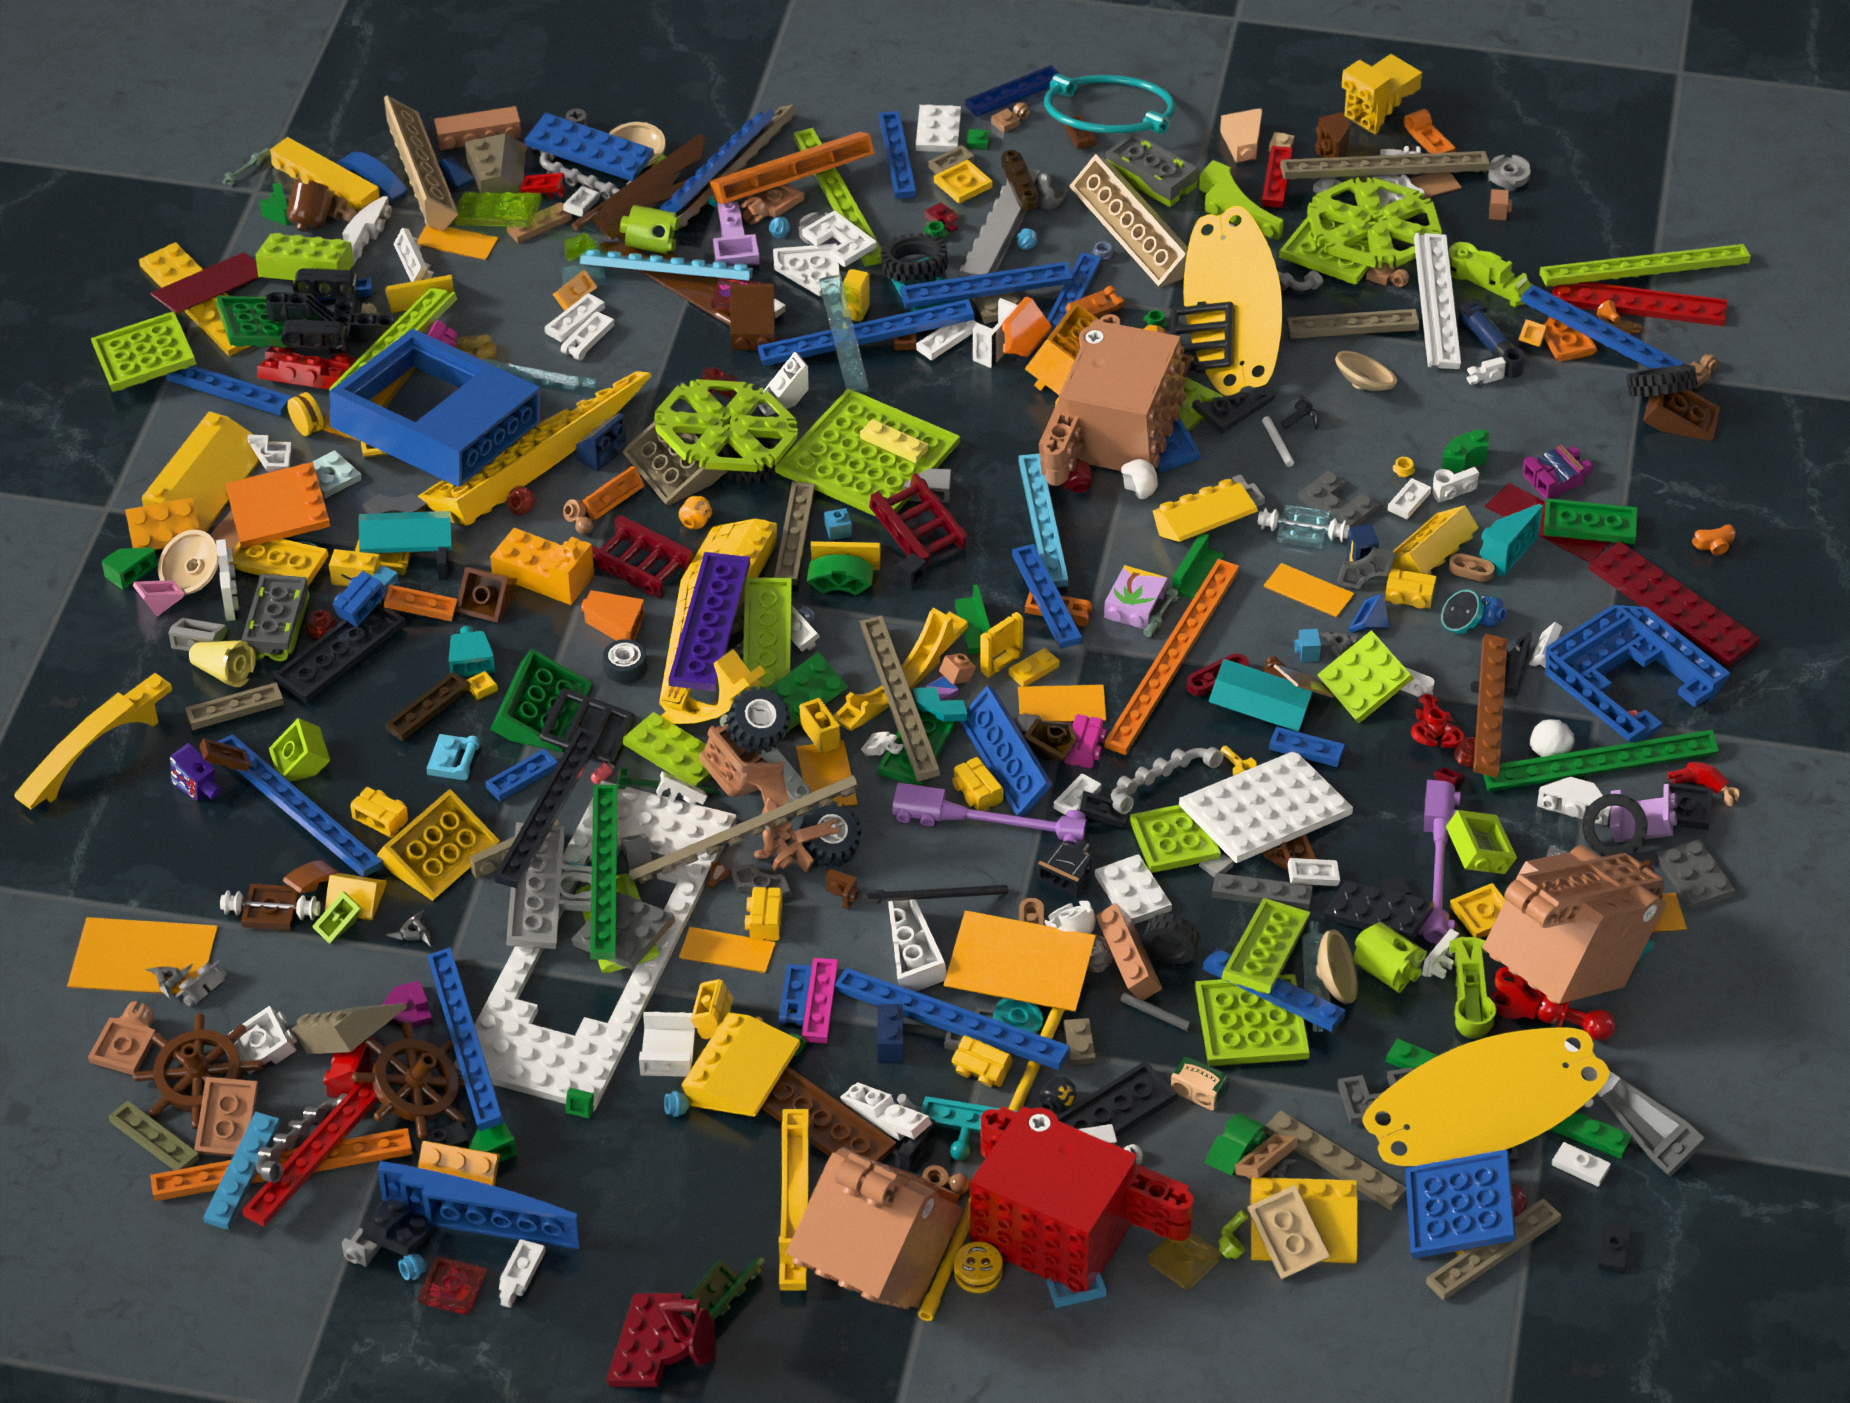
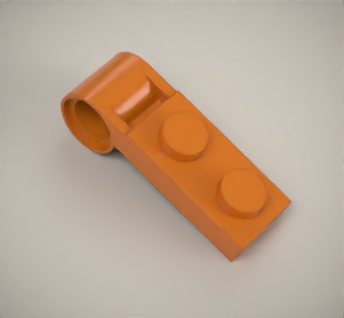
[1404,109,1456,153]

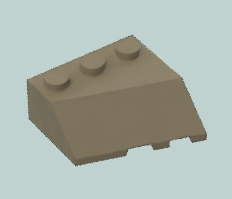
[465,133,527,200]

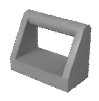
[168,618,227,651]

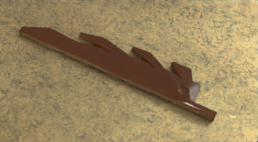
[572,134,705,242]
[599,241,739,326]

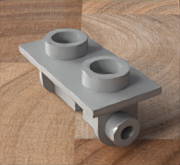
[176,960,226,1006]

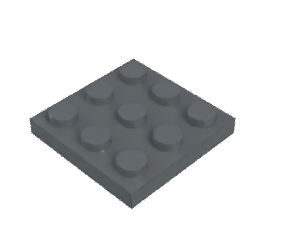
[571,891,676,970]

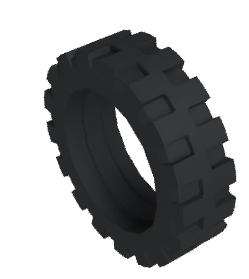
[1582,793,1648,857]

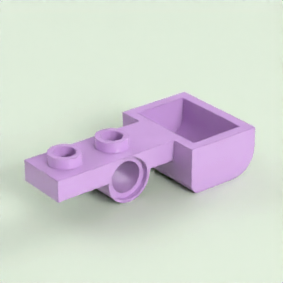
[713,201,759,266]

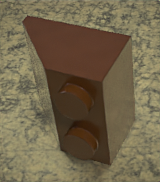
[455,567,517,623]

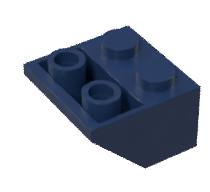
[576,413,626,472]

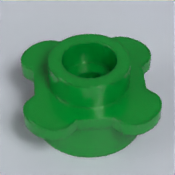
[923,221,948,239]
[1144,310,1168,328]

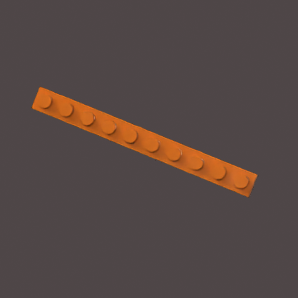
[150,1128,412,1201]

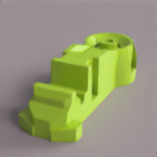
[1448,242,1533,307]
[1449,937,1496,1039]

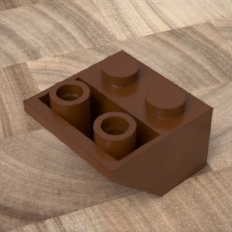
[1315,112,1350,158]

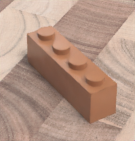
[434,106,522,151]
[1095,903,1162,1000]

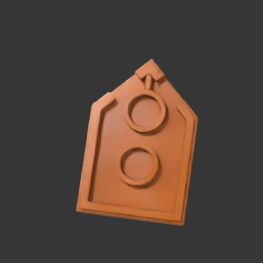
[1002,297,1052,357]
[1543,317,1597,362]

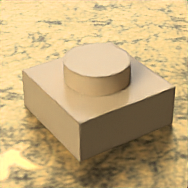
[1269,132,1295,151]

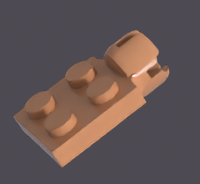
[740,184,804,225]
[88,1001,156,1075]

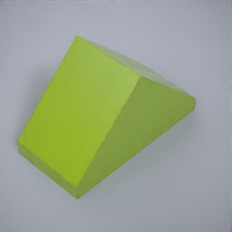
[312,891,362,944]

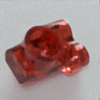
[701,367,737,398]

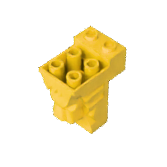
[1342,54,1422,134]

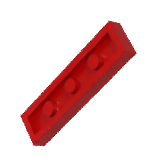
[1262,145,1292,208]

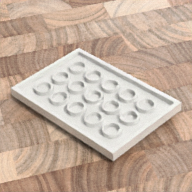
[1179,752,1353,863]

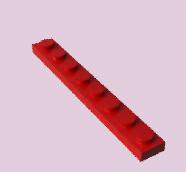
[243,1071,390,1227]

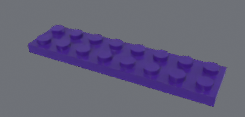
[668,552,750,691]

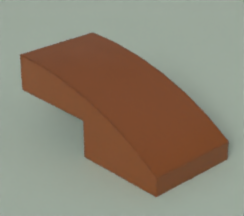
[283,860,338,893]

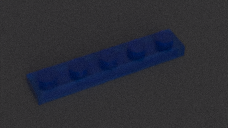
[965,65,1060,117]

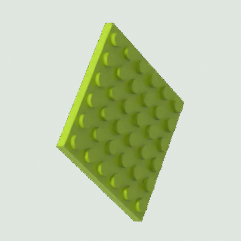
[775,388,960,517]

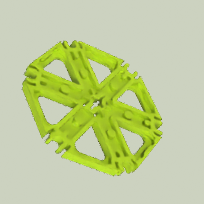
[1307,177,1442,268]
[654,379,798,472]

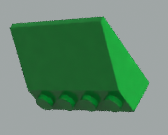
[490,648,592,752]

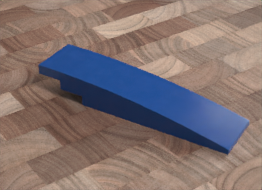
[378,1161,580,1249]

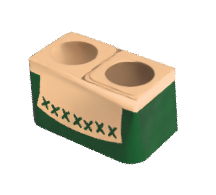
[1171,1057,1229,1111]

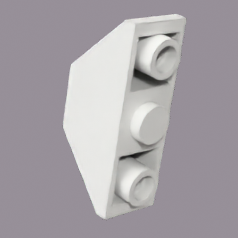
[758,352,809,416]
[1537,777,1611,826]

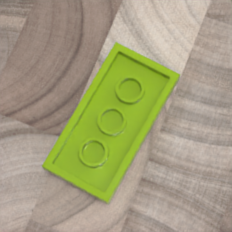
[623,712,712,786]

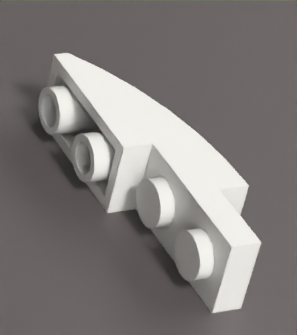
[343,196,391,266]
[840,1083,931,1140]

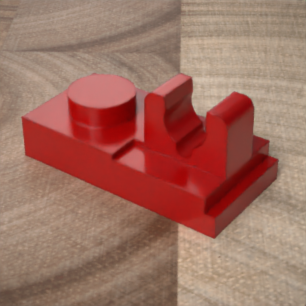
[519,173,565,198]

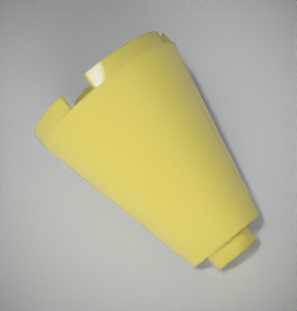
[189,640,256,687]

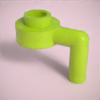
[1218,1210,1248,1259]

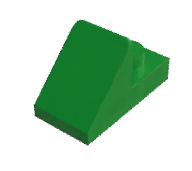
[260,182,290,226]

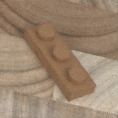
[507,202,572,243]
[1235,1134,1298,1179]

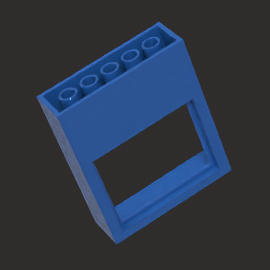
[329,328,540,487]

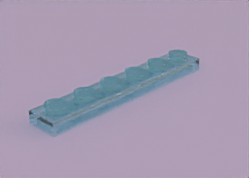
[819,274,869,393]

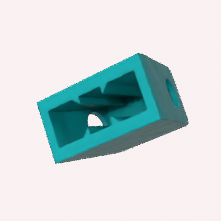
[449,626,495,677]

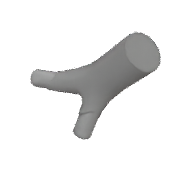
[897,1094,922,1112]

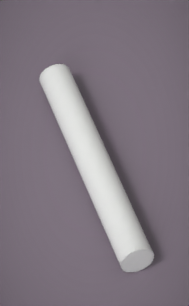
[1262,416,1294,467]

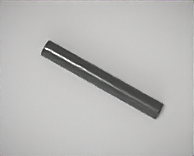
[1121,992,1191,1031]

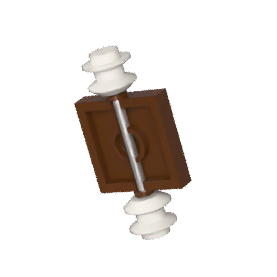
[220,884,320,931]

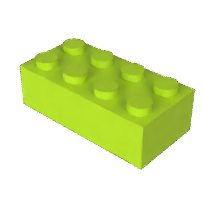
[256,233,354,284]

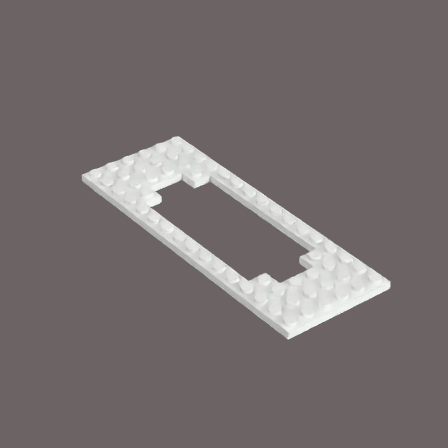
[454,781,737,1112]

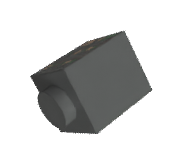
[620,833,653,870]

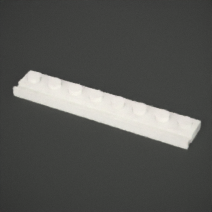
[1414,233,1461,369]

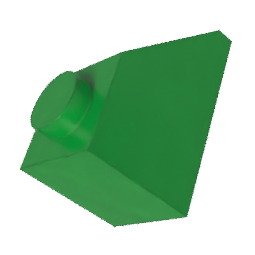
[102,547,158,590]
[469,1122,517,1162]

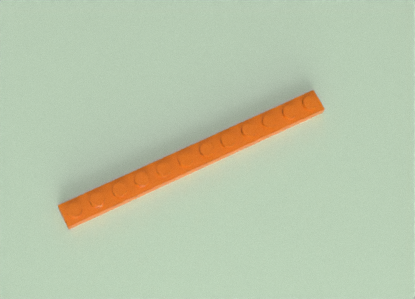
[1104,559,1239,755]

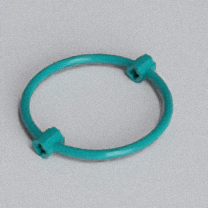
[1044,74,1176,135]

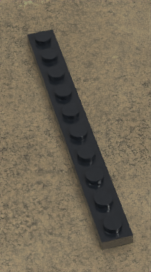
[494,727,601,889]

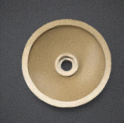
[609,122,666,168]
[1335,351,1397,391]
[158,530,219,595]
[1316,930,1358,1004]

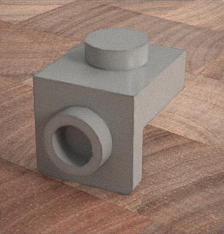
[342,1228,381,1267]

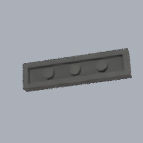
[1212,873,1312,910]

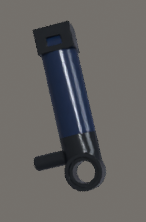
[1458,298,1525,378]

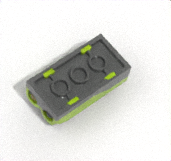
[1106,132,1198,207]
[241,574,309,661]

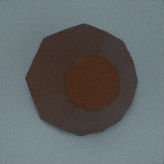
[706,861,732,889]

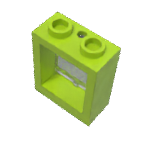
[1446,810,1517,874]

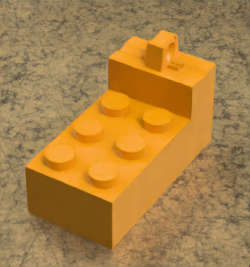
[1025,302,1099,395]
[490,528,594,605]

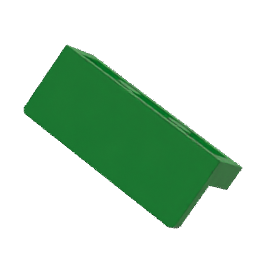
[1172,533,1224,599]
[955,584,990,655]

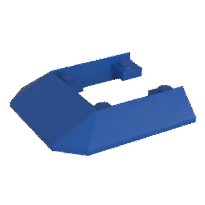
[1545,605,1730,743]

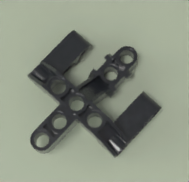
[266,268,395,355]

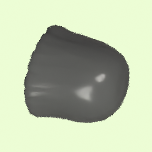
[1036,173,1068,211]

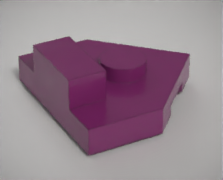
[382,980,432,1028]

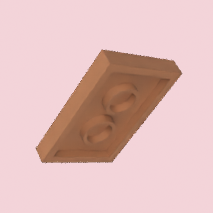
[194,1077,258,1157]

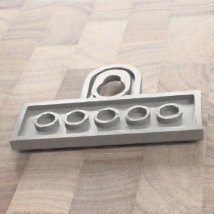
[506,822,592,949]

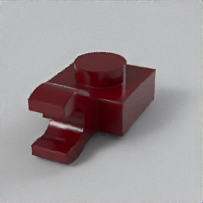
[924,202,959,232]

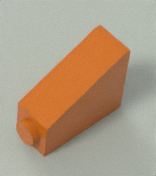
[581,590,645,641]

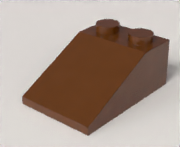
[730,284,776,350]
[1643,390,1720,441]

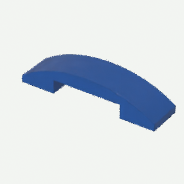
[337,152,408,202]

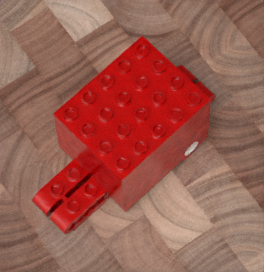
[970,1106,1193,1293]

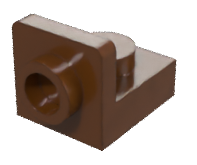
[826,869,859,910]

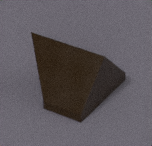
[1024,718,1077,761]

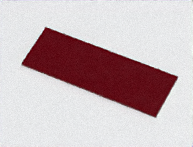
[150,252,260,314]
[1485,483,1612,563]

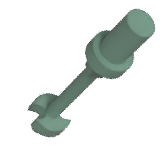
[222,148,271,185]
[1143,587,1180,637]

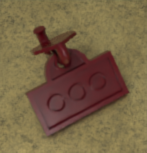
[606,1293,716,1387]

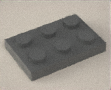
[1655,839,1735,910]

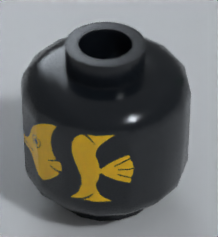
[1039,1077,1077,1115]

